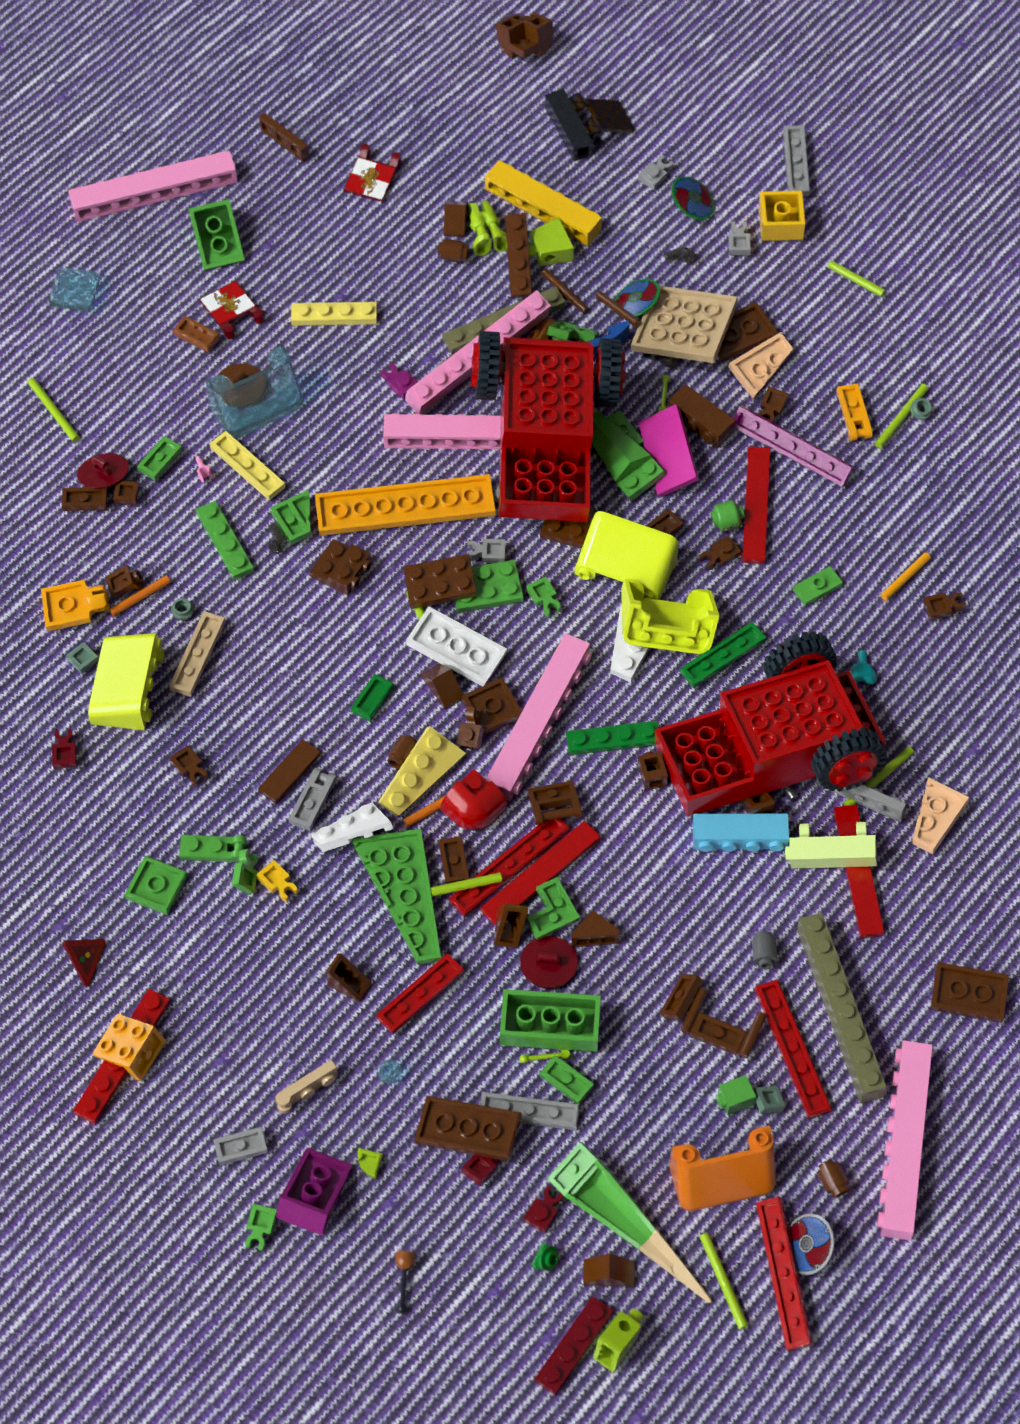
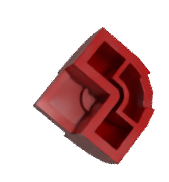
[440,769,507,830]

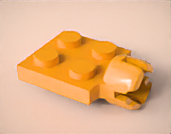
[41,580,110,631]

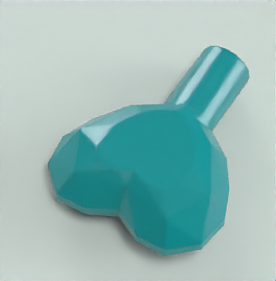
[850,650,877,685]

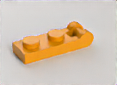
[836,383,872,441]

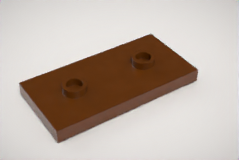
[414,1096,522,1161]

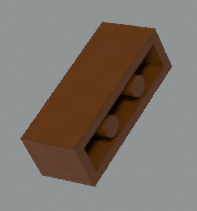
[668,384,735,448]

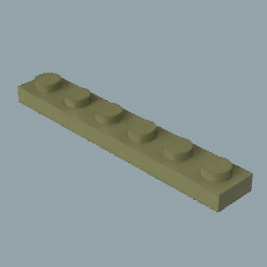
[442,287,566,354]

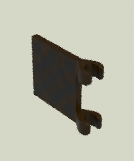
[572,95,635,135]

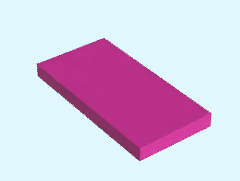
[638,404,699,498]

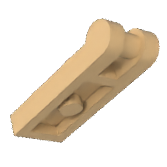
[276,1060,338,1114]

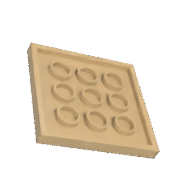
[631,286,738,363]

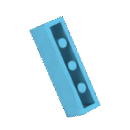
[692,814,789,852]

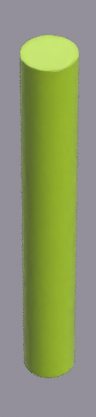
[827,260,886,297]
[431,873,502,897]

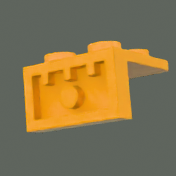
[93,1014,166,1082]

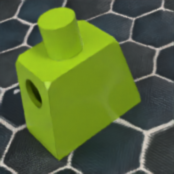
[529,218,574,266]
[593,1308,644,1373]

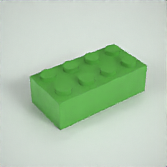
[500,989,601,1052]

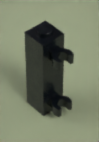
[545,89,603,161]

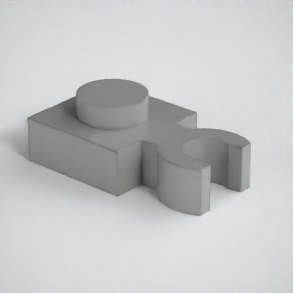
[638,155,673,190]
[728,221,751,255]
[467,539,505,563]

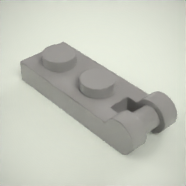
[288,767,337,831]

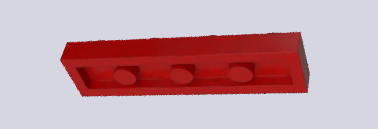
[376,953,464,1035]

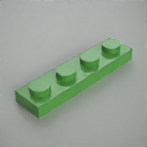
[195,501,254,581]

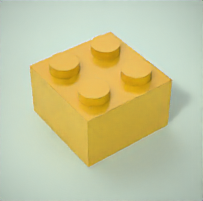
[758,191,805,241]

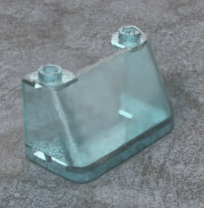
[205,345,303,438]

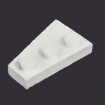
[610,607,650,682]

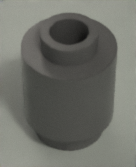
[752,931,778,969]

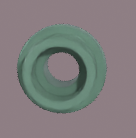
[910,398,932,420]
[171,598,194,620]

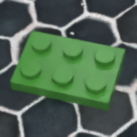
[455,560,523,613]

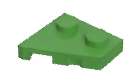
[270,490,311,545]

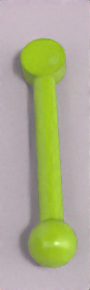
[658,375,670,412]
[519,1050,570,1064]

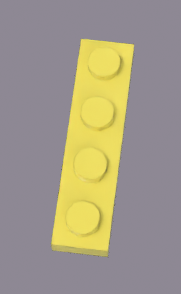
[291,302,377,326]
[210,431,286,501]

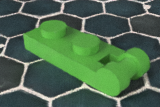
[179,835,247,862]

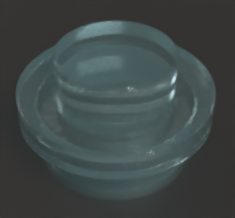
[377,1060,402,1084]

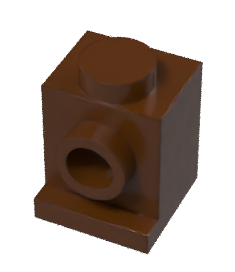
[637,751,668,791]

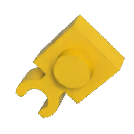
[256,860,298,903]

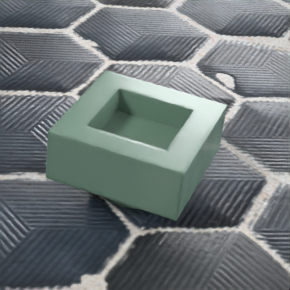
[66,642,99,674]
[754,1086,786,1114]

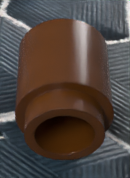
[438,238,469,263]
[387,735,417,770]
[817,1159,851,1199]

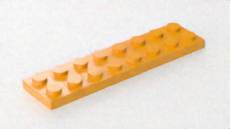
[315,474,496,536]

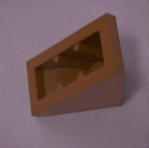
[443,200,468,237]
[420,663,463,709]
[741,792,775,814]
[494,904,528,948]
[571,910,620,948]
[326,953,372,1001]
[583,1253,634,1288]

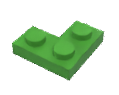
[547,320,600,342]
[526,877,580,940]

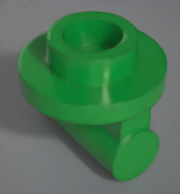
[531,1243,559,1271]

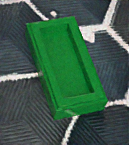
[350,674,394,722]

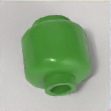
[711,500,745,532]

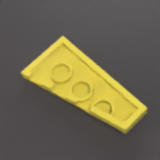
[378,726,466,816]

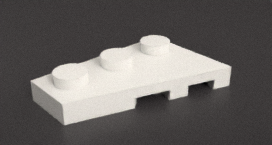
[311,802,393,852]

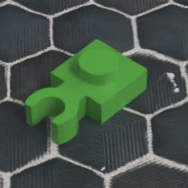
[526,577,561,617]
[232,849,258,894]
[245,1204,277,1252]

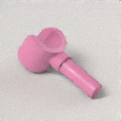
[195,456,213,482]

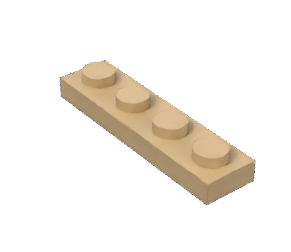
[169,611,225,697]

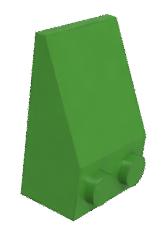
[188,199,245,270]

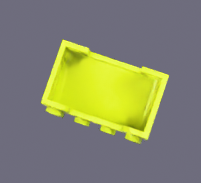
[88,633,164,730]

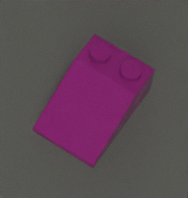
[275,1148,353,1235]

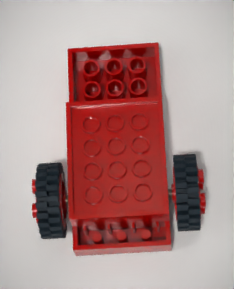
[471,331,625,522]
[655,631,887,817]

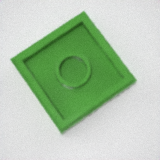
[124,856,188,915]

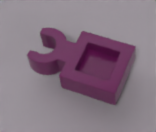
[381,363,418,399]

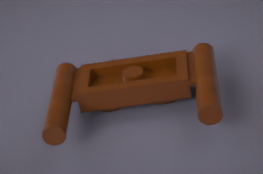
[680,988,766,1058]

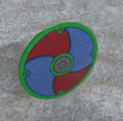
[671,177,715,220]
[615,279,660,318]

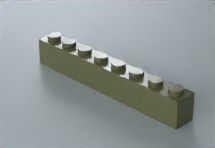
[797,913,887,1104]

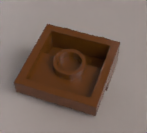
[309,539,372,596]

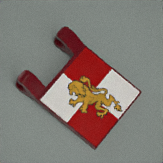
[344,143,402,203]
[199,280,264,340]

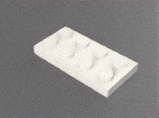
[406,607,507,686]

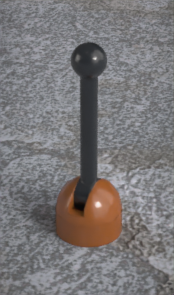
[395,1251,416,1314]

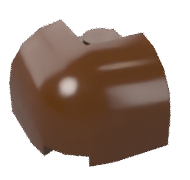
[496,12,553,59]

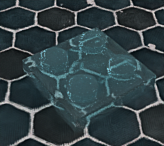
[49,267,101,312]

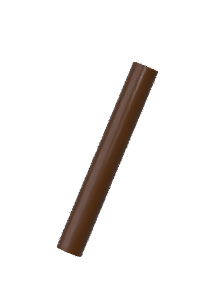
[541,268,589,314]
[596,291,641,328]

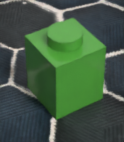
[716,1075,756,1115]

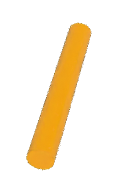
[880,552,931,601]

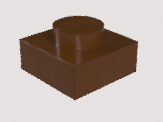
[113,481,140,505]

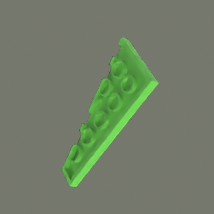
[351,829,441,965]

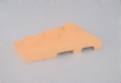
[728,332,793,399]
[912,777,969,854]

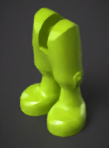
[468,200,507,256]

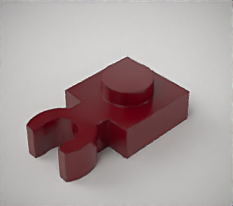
[52,729,77,769]
[461,1155,502,1187]
[523,1185,563,1234]

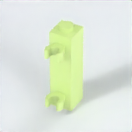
[785,822,877,869]

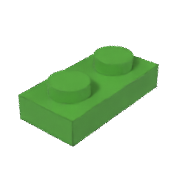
[137,436,182,481]
[540,1055,594,1104]

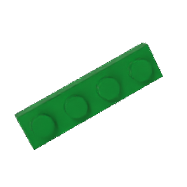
[680,622,766,689]
[566,721,658,756]

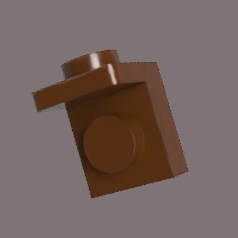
[105,565,144,599]

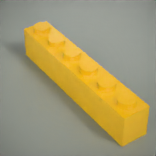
[485,160,602,246]

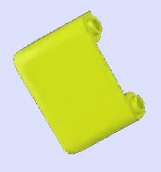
[574,511,678,600]
[622,579,719,654]

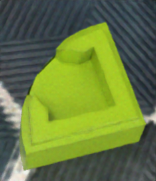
[357,1148,383,1180]

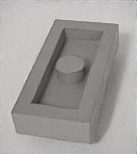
[213,1127,268,1166]

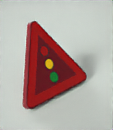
[63,939,106,986]

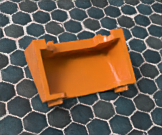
[669,1125,776,1211]

